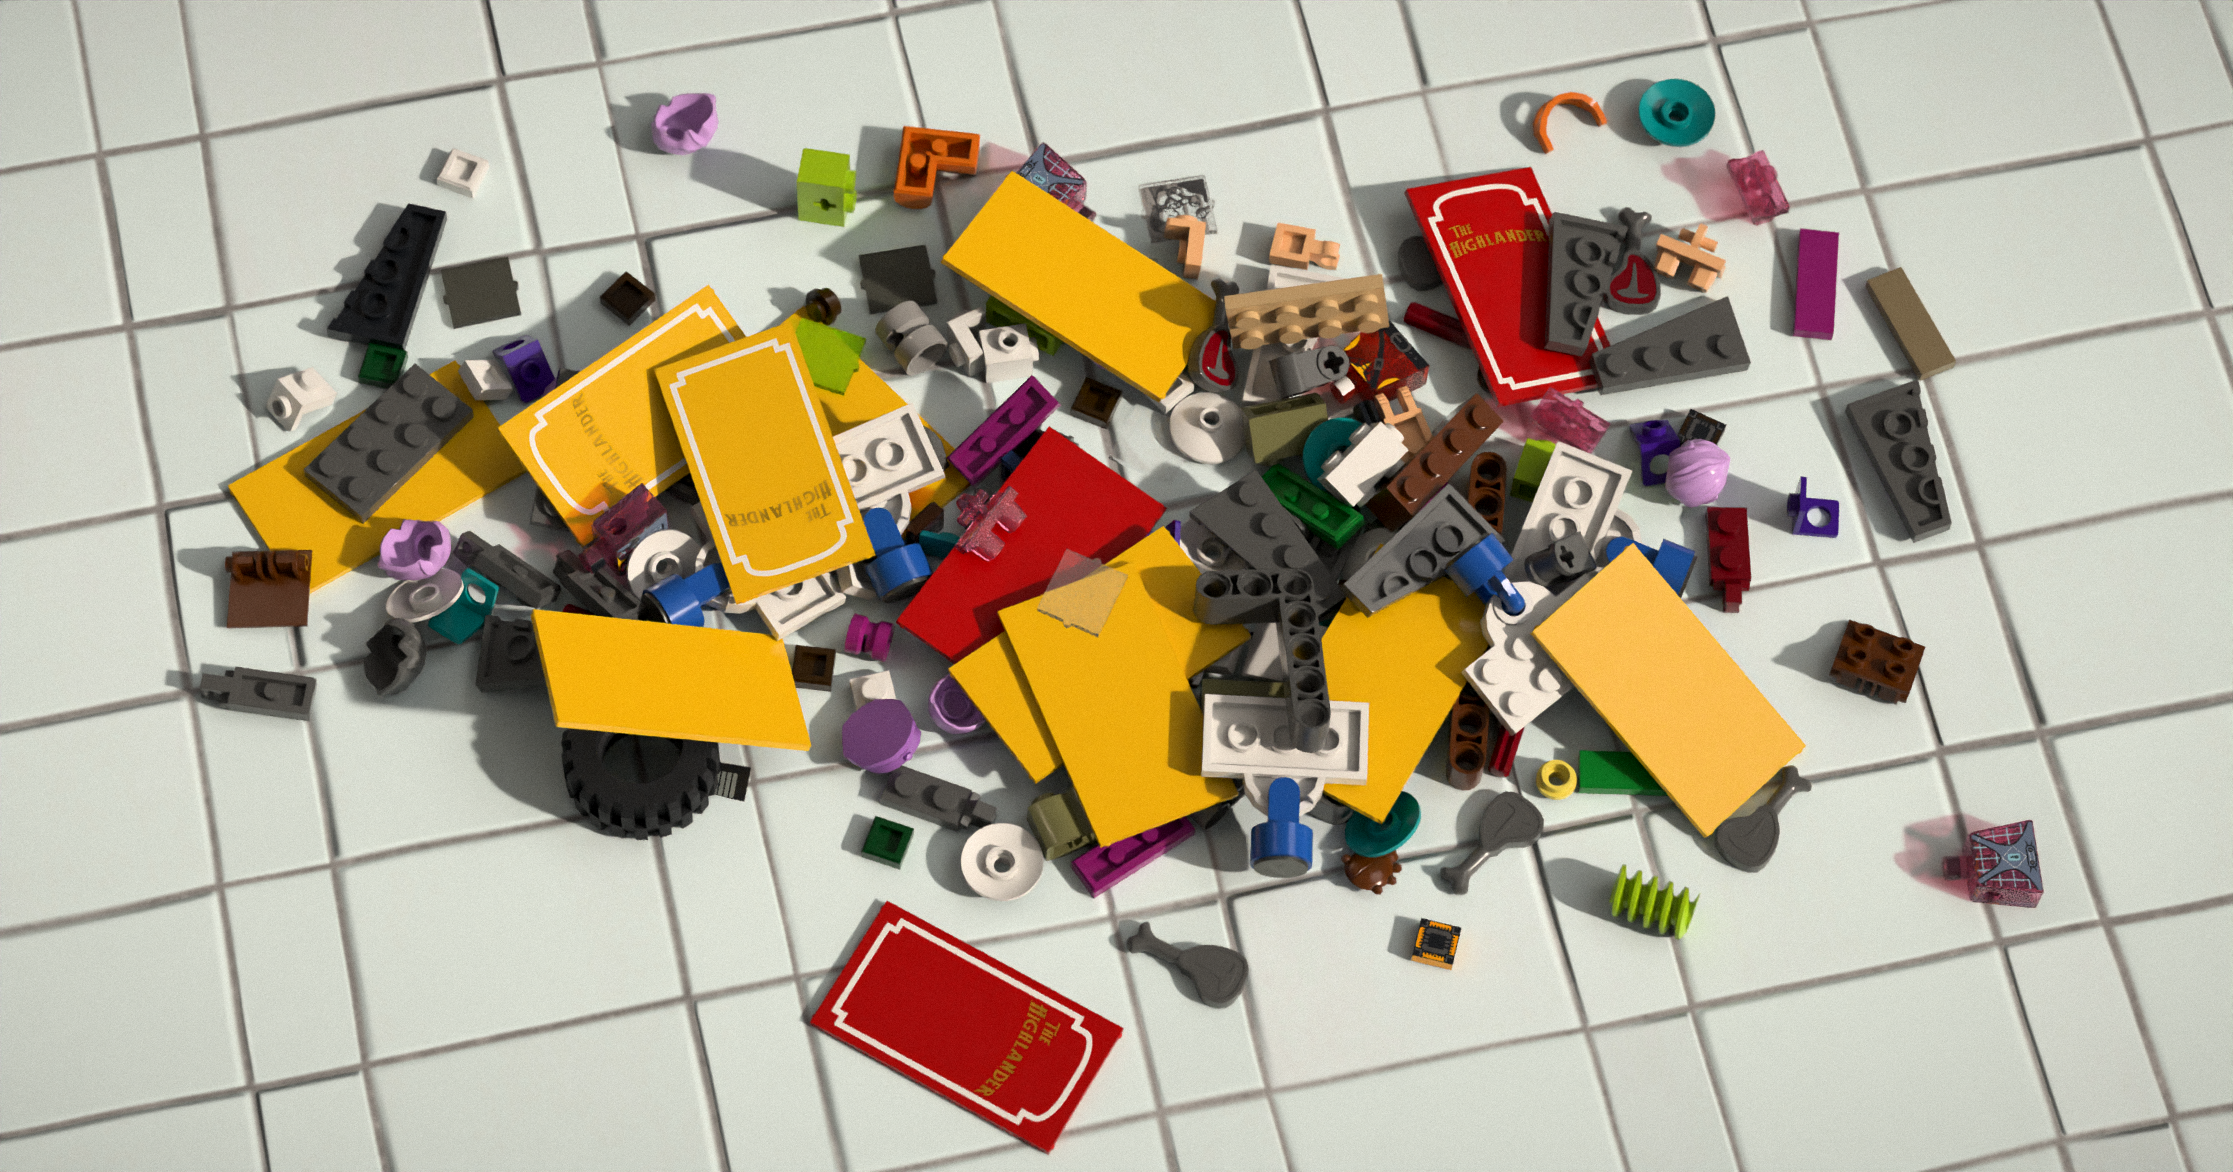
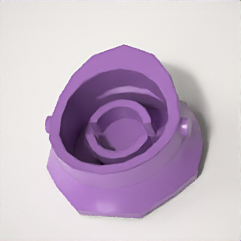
[842,699,921,774]

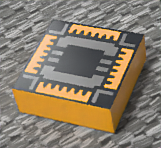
[1411,918,1461,970]

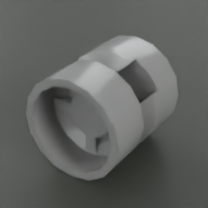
[875,301,948,376]

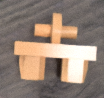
[1654,223,1726,293]

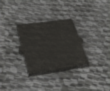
[859,245,937,314]
[441,256,521,329]

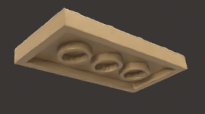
[1224,274,1389,350]

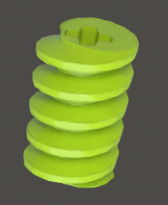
[1609,864,1701,940]

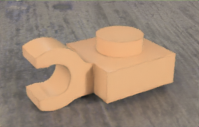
[1269,222,1340,270]

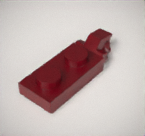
[1705,507,1751,613]

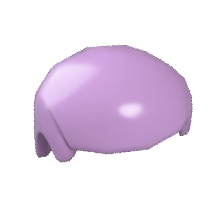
[928,674,986,734]

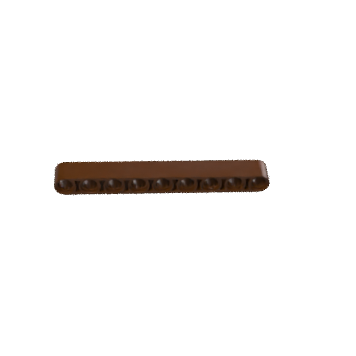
[1446,452,1507,791]

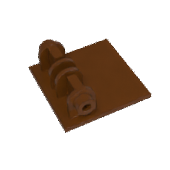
[225,550,313,628]
[1829,619,1925,704]

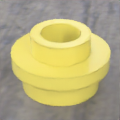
[1536,760,1577,800]

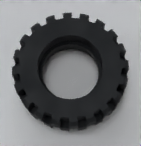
[561,728,720,840]

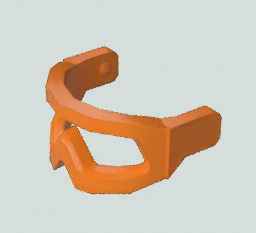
[1532,92,1607,154]

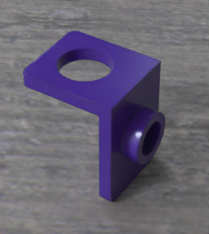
[492,334,555,403]
[1629,419,1680,486]
[1787,476,1839,538]

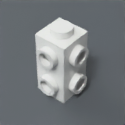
[1317,422,1408,507]

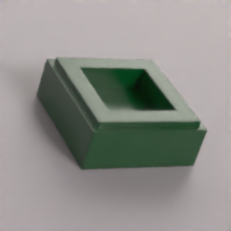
[358,343,408,389]
[861,816,914,870]

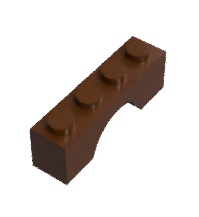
[1365,393,1504,533]

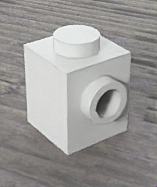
[979,323,1039,383]

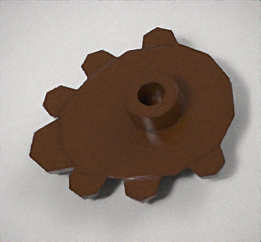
[1341,850,1402,895]

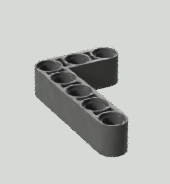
[1193,568,1331,753]

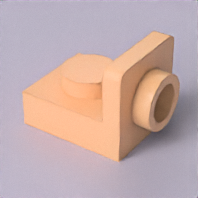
[1164,215,1206,279]

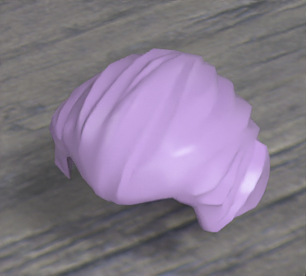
[651,93,718,155]
[1665,439,1730,508]
[377,519,451,581]

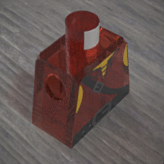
[1330,320,1430,404]

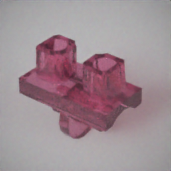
[1726,150,1790,225]
[1528,387,1611,454]
[954,486,1027,562]

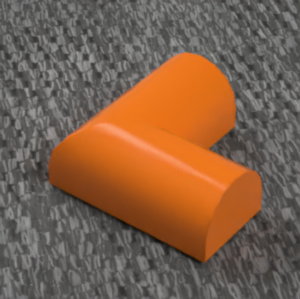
[894,126,980,209]

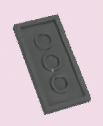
[304,364,474,523]

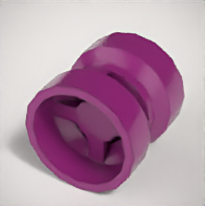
[844,613,895,662]

